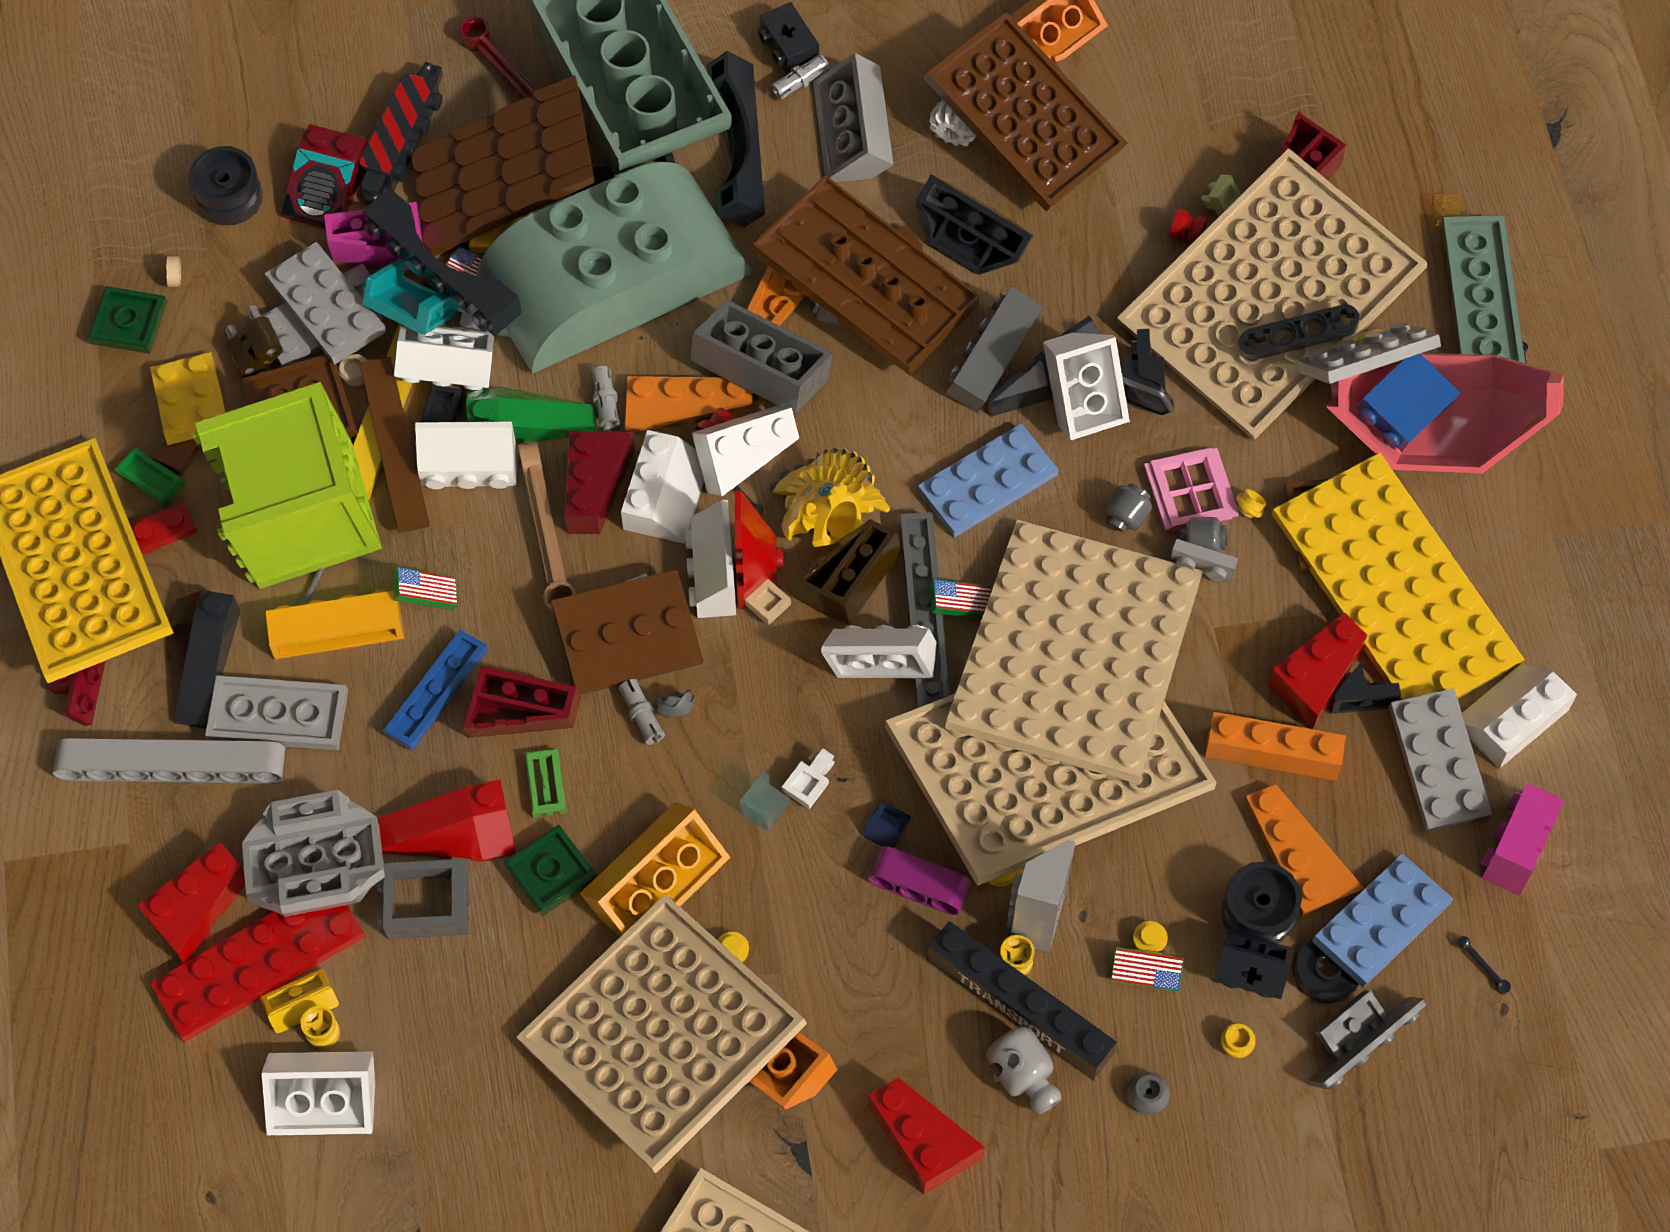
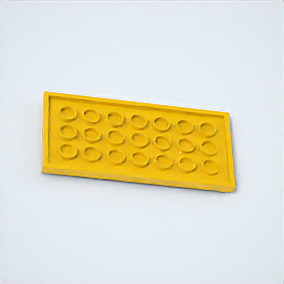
[0,438,173,683]
[1272,453,1525,701]

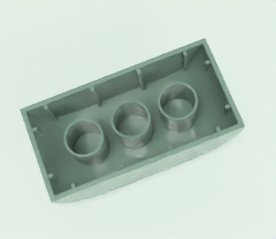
[525,0,731,175]
[477,162,752,374]

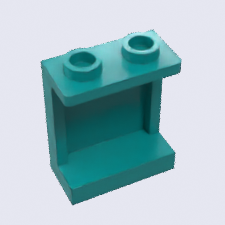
[362,259,458,335]

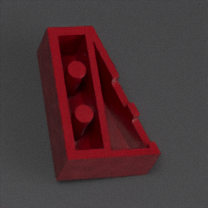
[1279,112,1347,180]
[565,432,635,534]
[464,666,581,738]

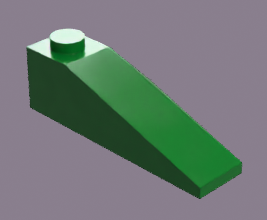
[466,386,597,442]

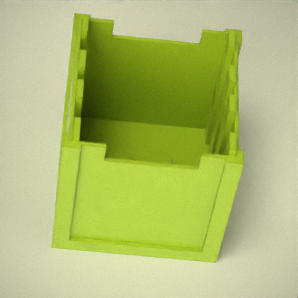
[192,382,383,589]

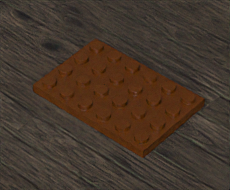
[923,12,1128,212]

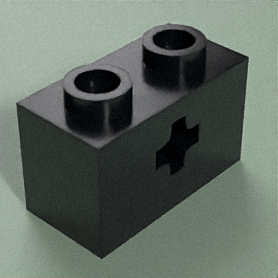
[758,2,819,74]
[1214,930,1294,999]

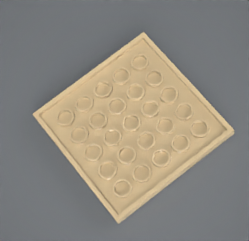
[517,894,807,1174]

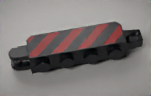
[359,62,443,205]

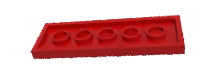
[150,905,366,1042]

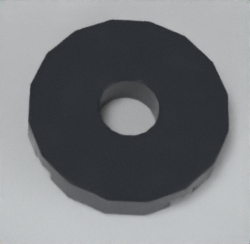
[1293,938,1359,1004]

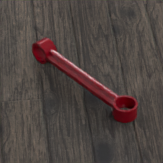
[459,16,539,99]

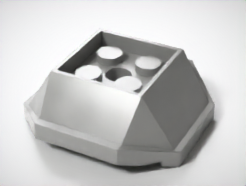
[242,790,385,917]

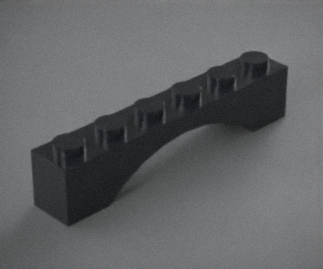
[707,51,765,227]
[363,189,521,337]

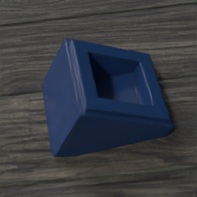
[863,802,911,848]

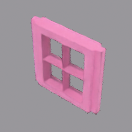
[1144,448,1239,532]

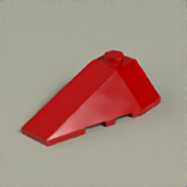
[734,491,783,609]
[377,779,516,862]

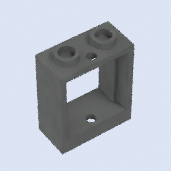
[377,859,469,939]

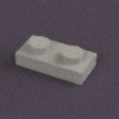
[1170,539,1238,583]

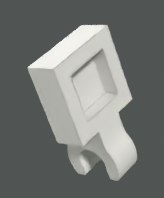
[782,749,835,809]

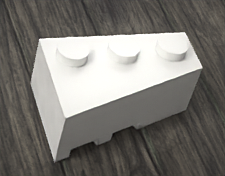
[692,406,799,496]

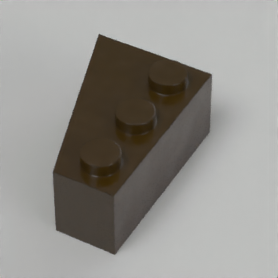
[790,519,902,625]

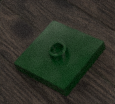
[88,286,167,354]
[503,825,597,917]

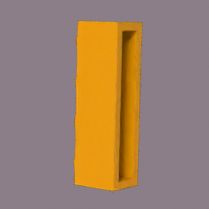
[266,589,404,660]

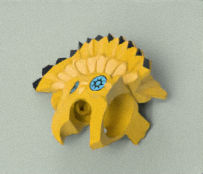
[770,447,890,547]

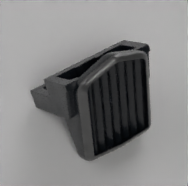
[1120,329,1174,415]

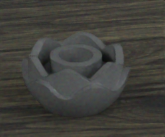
[654,689,695,718]
[1126,1071,1170,1115]

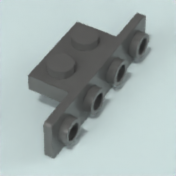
[1309,990,1427,1089]

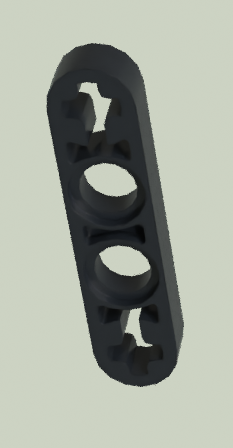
[1239,304,1359,361]

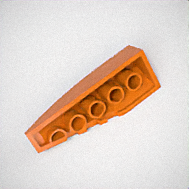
[1010,0,1108,62]
[749,1032,837,1110]

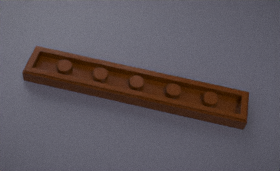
[360,356,430,533]

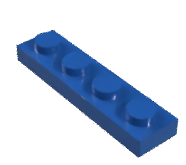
[384,629,488,751]

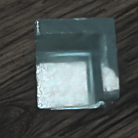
[740,772,790,832]

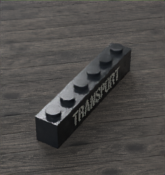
[927,921,1117,1081]

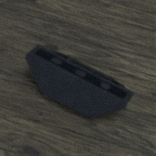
[916,174,1034,275]

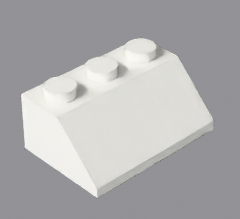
[394,324,494,390]
[1043,333,1130,440]
[415,422,518,489]
[621,430,704,544]
[685,500,736,618]
[821,625,936,678]
[1462,662,1577,769]
[262,1051,375,1135]

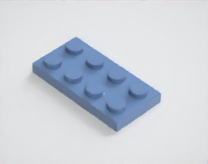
[918,423,1059,538]
[1312,853,1453,988]

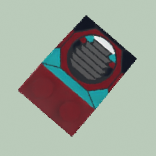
[281,124,367,229]

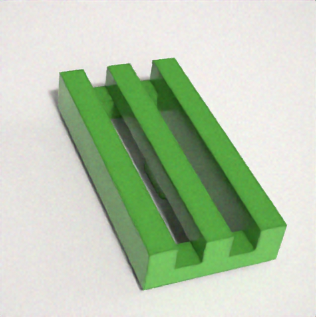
[525,748,566,818]

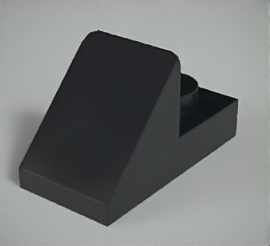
[1330,663,1401,714]

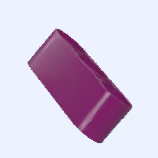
[868,846,971,915]

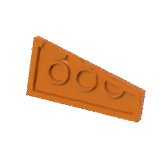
[747,266,806,326]
[625,376,753,435]
[1244,784,1365,917]

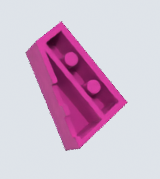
[324,202,423,271]
[1481,783,1564,895]

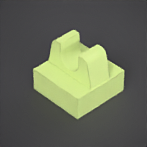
[1201,174,1242,217]

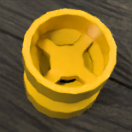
[999,935,1034,976]
[300,1005,340,1049]

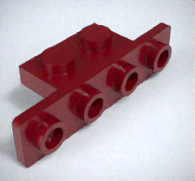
[47,661,106,726]

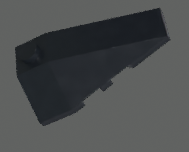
[987,316,1100,417]
[169,590,241,729]

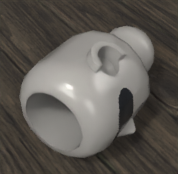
[986,1027,1061,1114]

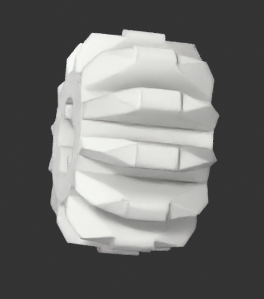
[929,99,977,146]

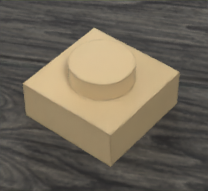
[745,579,791,625]

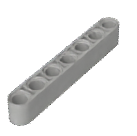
[53,738,285,784]

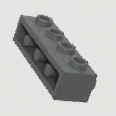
[946,286,1043,413]

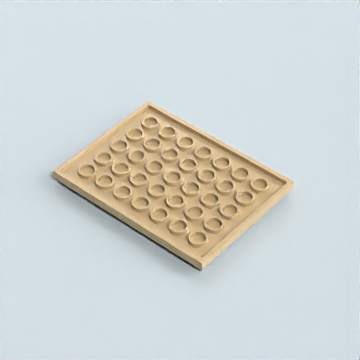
[1117,148,1427,440]
[945,520,1203,784]
[885,694,1216,886]

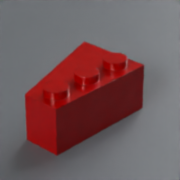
[1268,613,1368,729]
[138,842,245,963]
[868,1077,985,1194]

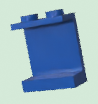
[1357,354,1461,452]

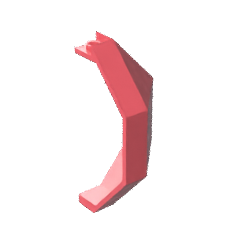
[1326,353,1564,474]

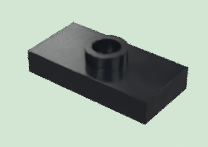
[415,384,463,439]

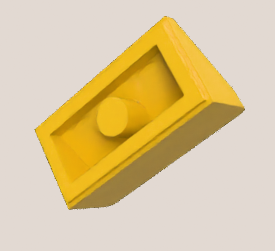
[260,968,339,1034]

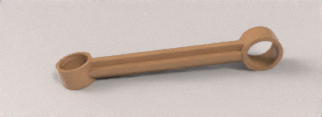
[518,441,576,618]

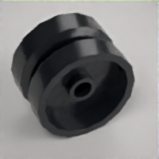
[189,146,263,225]
[1221,861,1302,943]

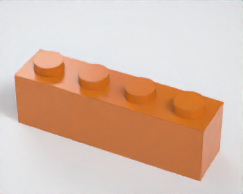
[1205,712,1346,781]

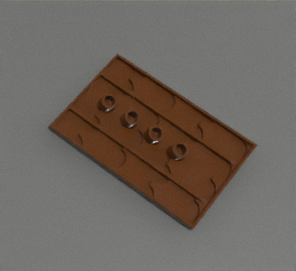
[412,75,595,256]
[753,175,980,375]

